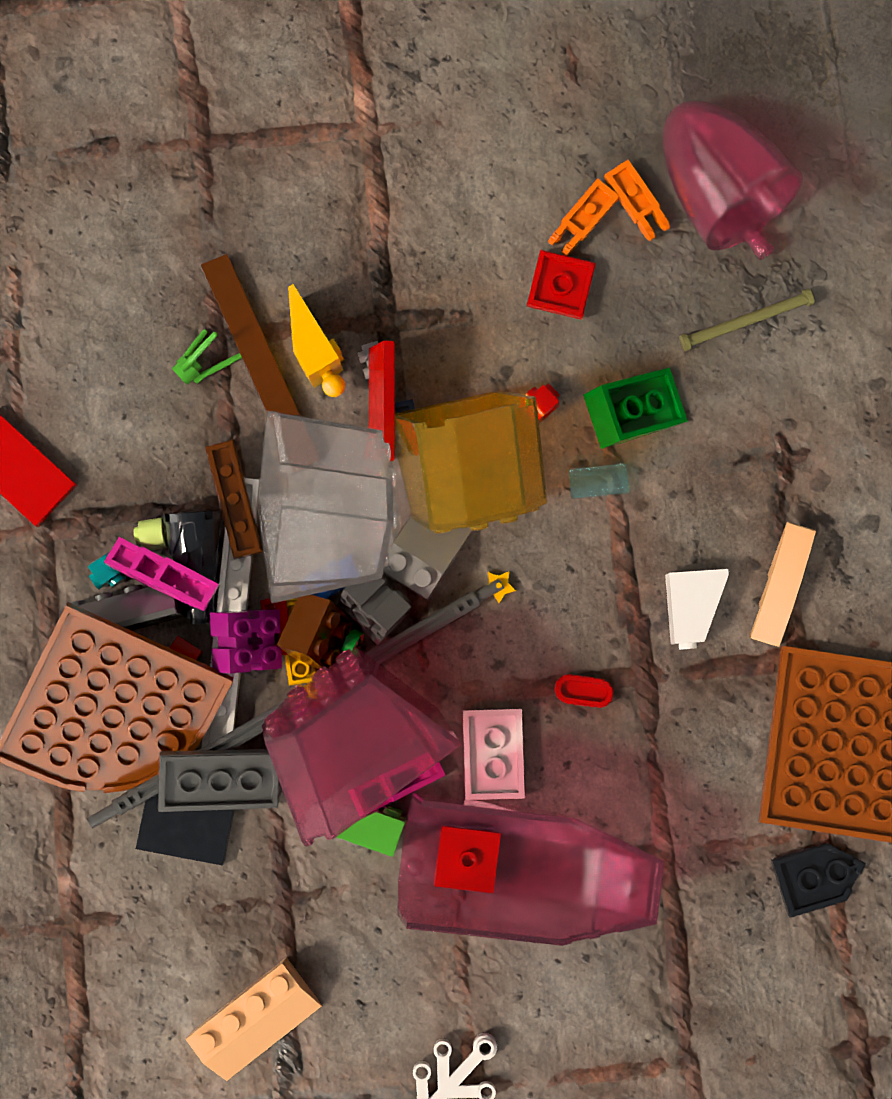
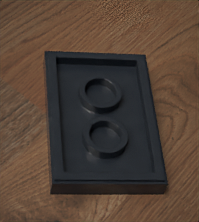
[135,794,235,866]

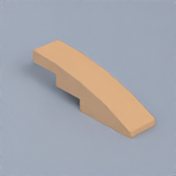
[750,522,816,647]

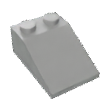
[377,497,474,601]

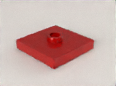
[526,250,596,320]
[433,825,501,894]

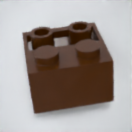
[277,592,353,674]

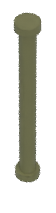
[679,288,815,352]

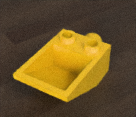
[288,284,345,397]

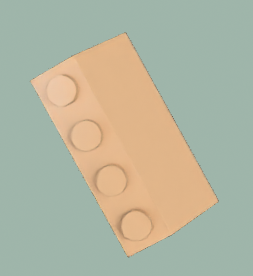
[186,957,322,1081]

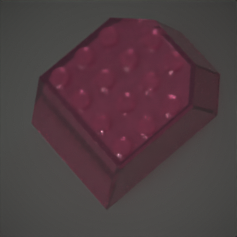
[262,648,462,846]

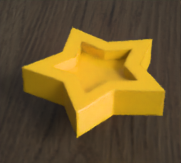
[488,571,516,603]

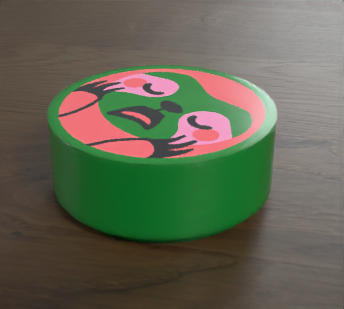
[341,628,365,659]

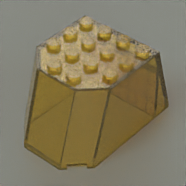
[395,391,547,533]

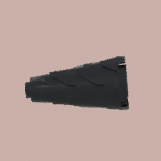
[163,510,223,624]

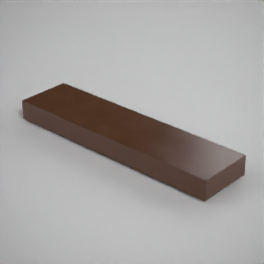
[205,439,263,560]

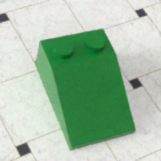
[583,367,688,449]

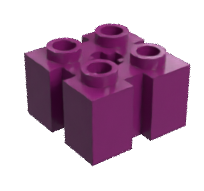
[210,609,282,674]

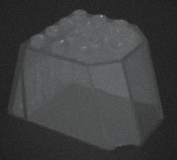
[257,411,397,603]

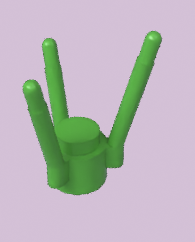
[172,329,242,385]

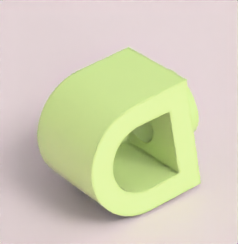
[134,517,169,550]

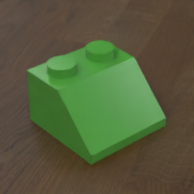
[335,805,407,857]

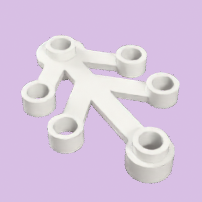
[413,1033,497,1099]

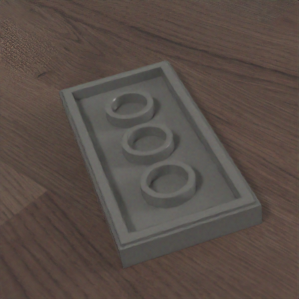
[158,749,281,812]

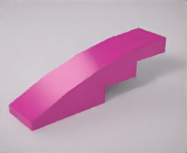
[104,537,219,611]

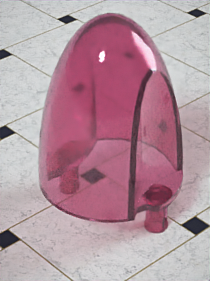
[663,100,803,260]

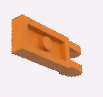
[604,160,670,241]
[548,178,619,256]

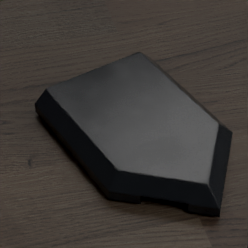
[771,843,866,918]

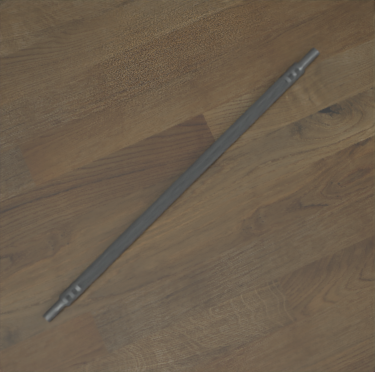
[87,579,504,829]

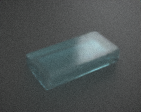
[568,464,629,499]

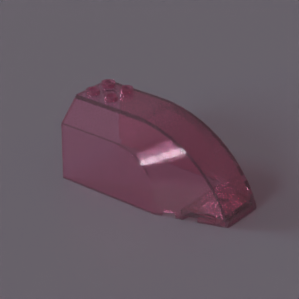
[397,793,664,946]

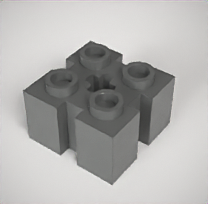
[337,565,411,645]

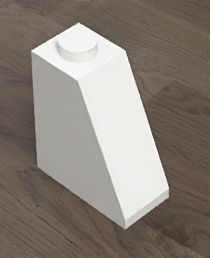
[665,569,729,650]

